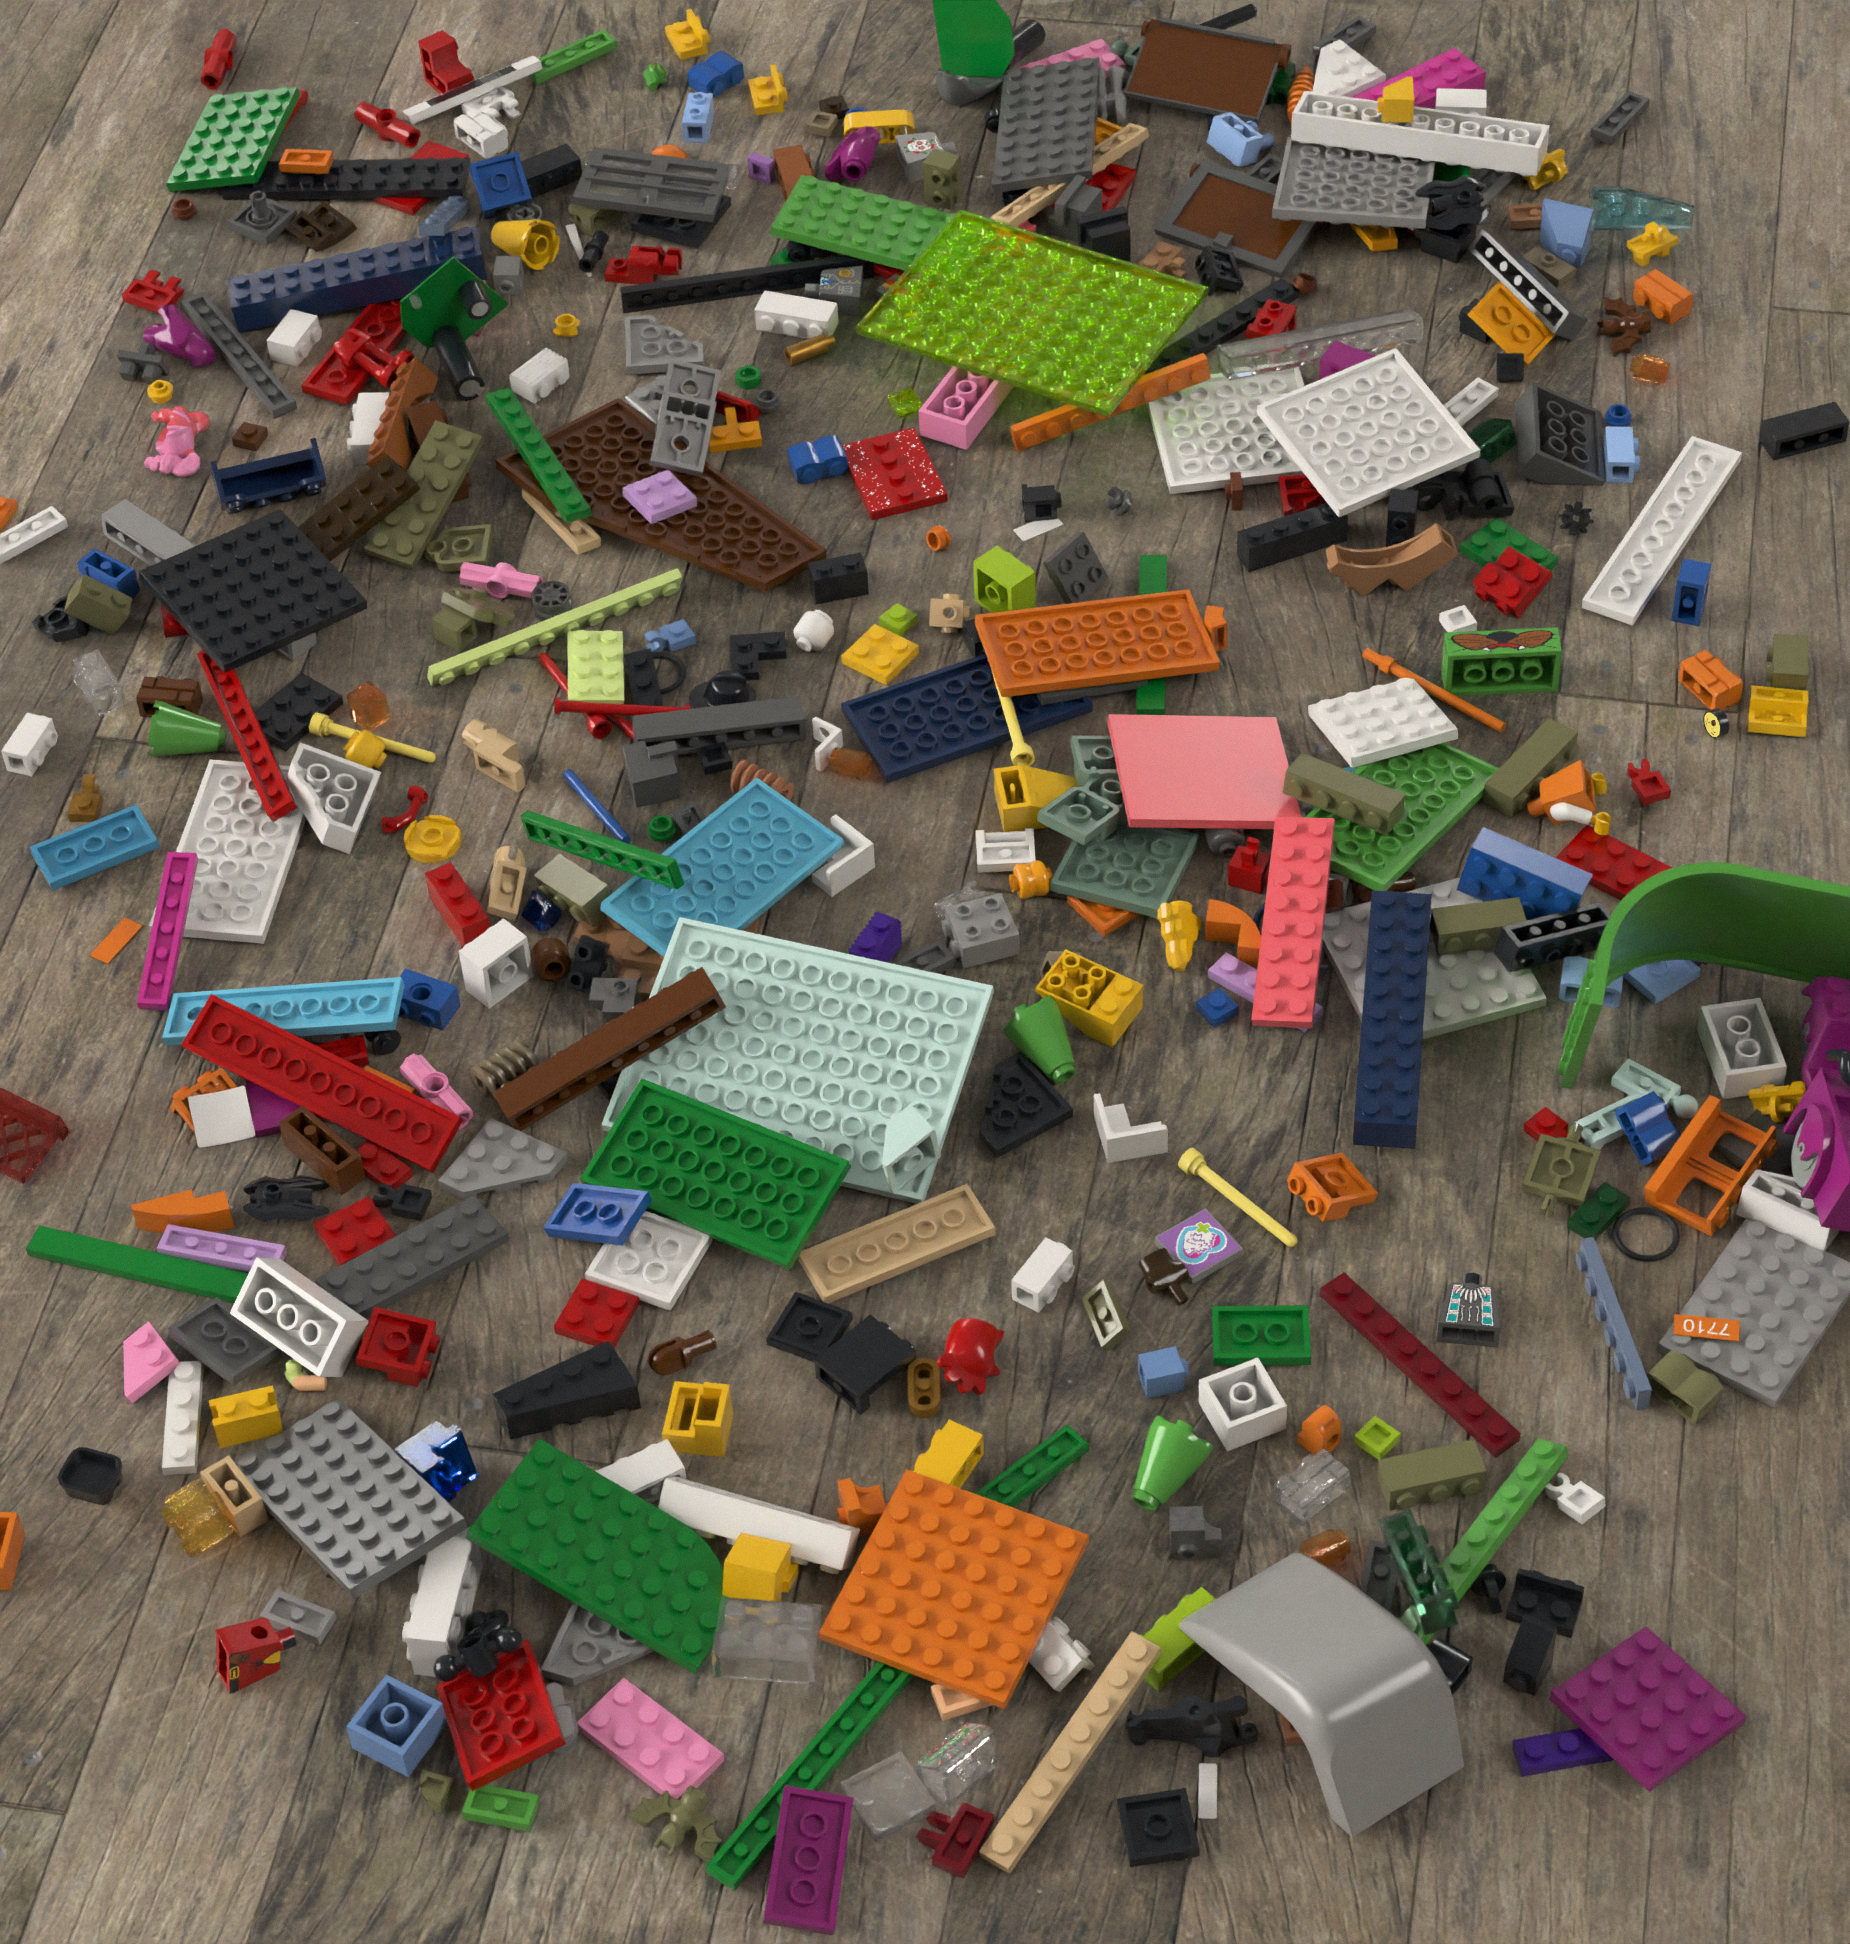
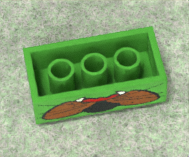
[1441,627,1562,696]

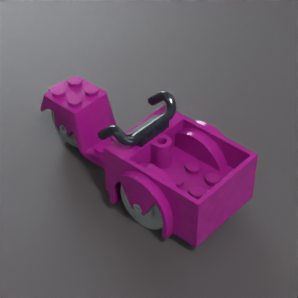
[1783,976,1850,1232]

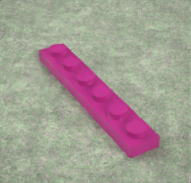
[137,852,198,1010]

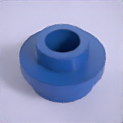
[1605,404,1632,427]

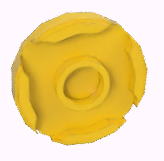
[403,815,462,863]

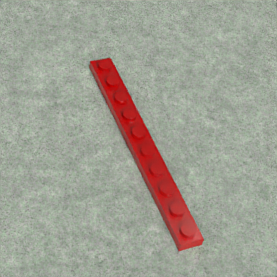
[197,650,298,822]

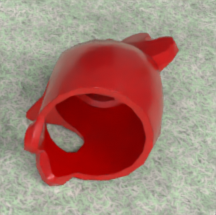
[937,1318,1005,1395]

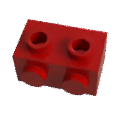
[1245,299,1297,357]

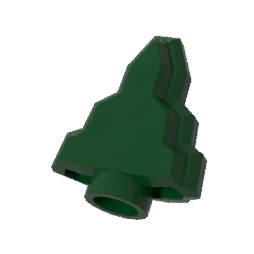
[1265,61,1296,105]

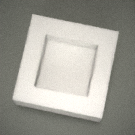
[1439,605,1477,632]

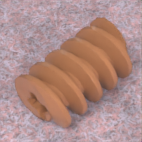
[730,759,794,801]

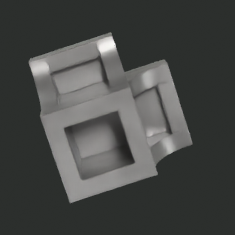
[589,978,641,1022]
[1169,1506,1222,1561]

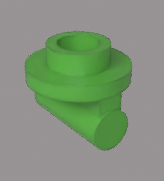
[643,63,668,91]

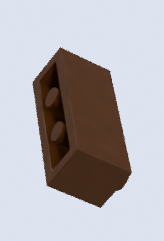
[279,1105,366,1195]

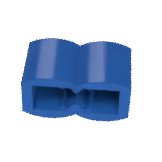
[688,51,744,98]
[787,436,848,484]
[1615,1091,1681,1166]

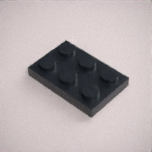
[255,673,343,751]

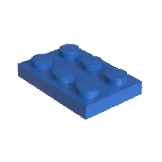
[544,1183,652,1245]

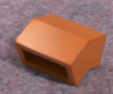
[1204,605,1227,651]

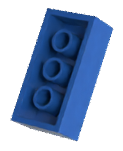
[1456,827,1593,921]

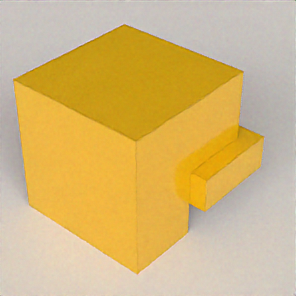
[662,1381,734,1457]
[722,1533,799,1618]

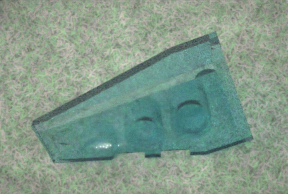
[1588,186,1694,231]

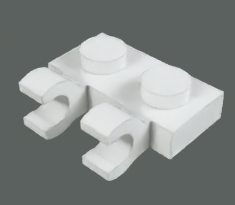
[461,86,521,124]

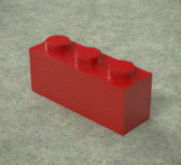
[425,862,490,947]

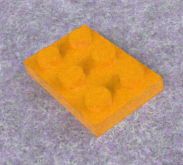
[1467,281,1555,368]

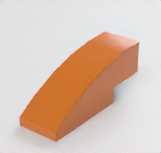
[131,1189,235,1233]

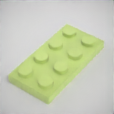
[567,630,624,704]

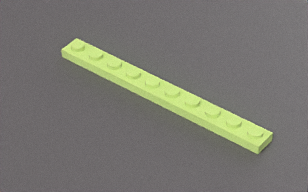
[427,568,682,686]

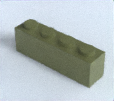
[1483,718,1579,819]
[1283,753,1406,836]

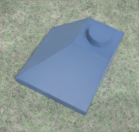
[1539,198,1594,268]

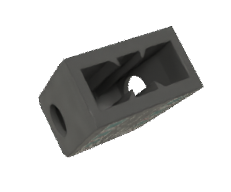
[1437,1273,1501,1347]

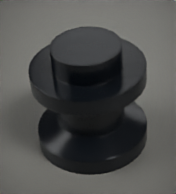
[364,1030,401,1055]

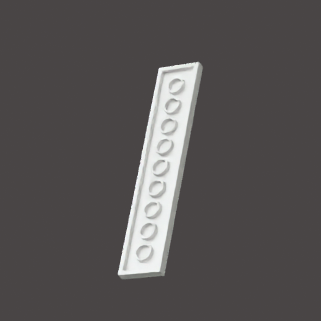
[1581,436,1742,625]

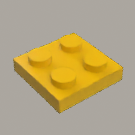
[841,624,919,685]

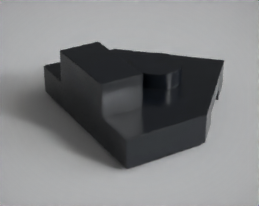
[32,596,90,642]

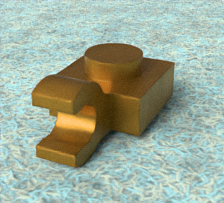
[67,774,103,822]

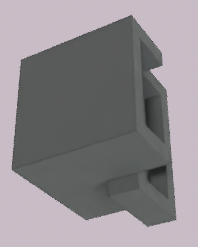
[1048,174,1102,242]
[623,741,681,808]

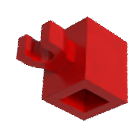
[1228,837,1271,894]

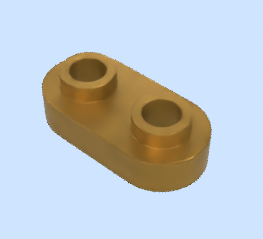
[907,1358,941,1418]

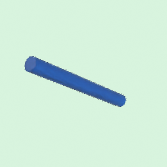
[563,769,631,843]

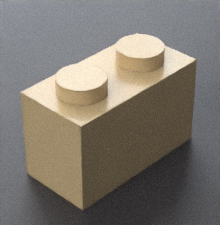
[200,1455,268,1538]

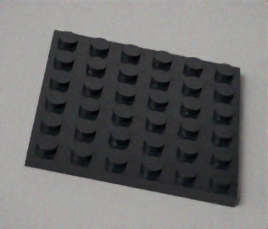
[139,509,367,673]

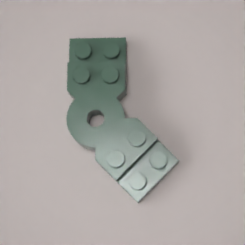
[1037,736,1128,845]

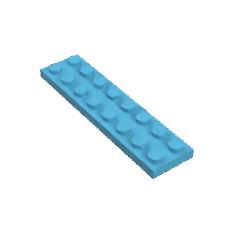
[162,977,405,1046]

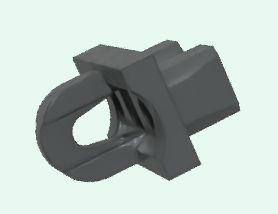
[117,342,170,384]

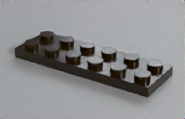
[298,455,420,561]

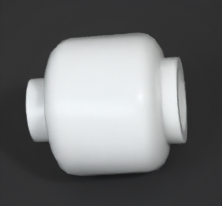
[793,610,834,652]

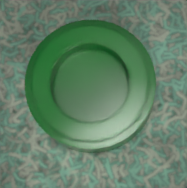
[735,365,762,390]

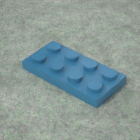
[30,804,160,891]

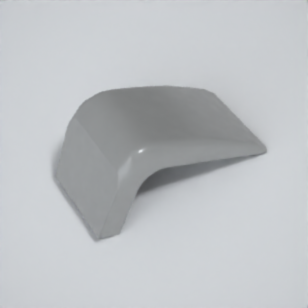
[1179,1553,1464,1837]

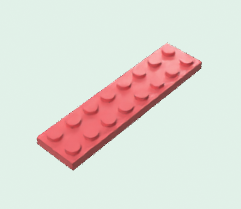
[1251,817,1335,1028]

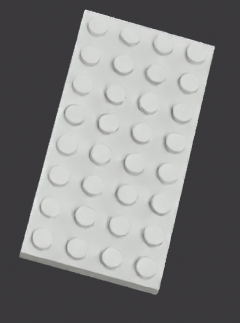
[149,759,307,944]

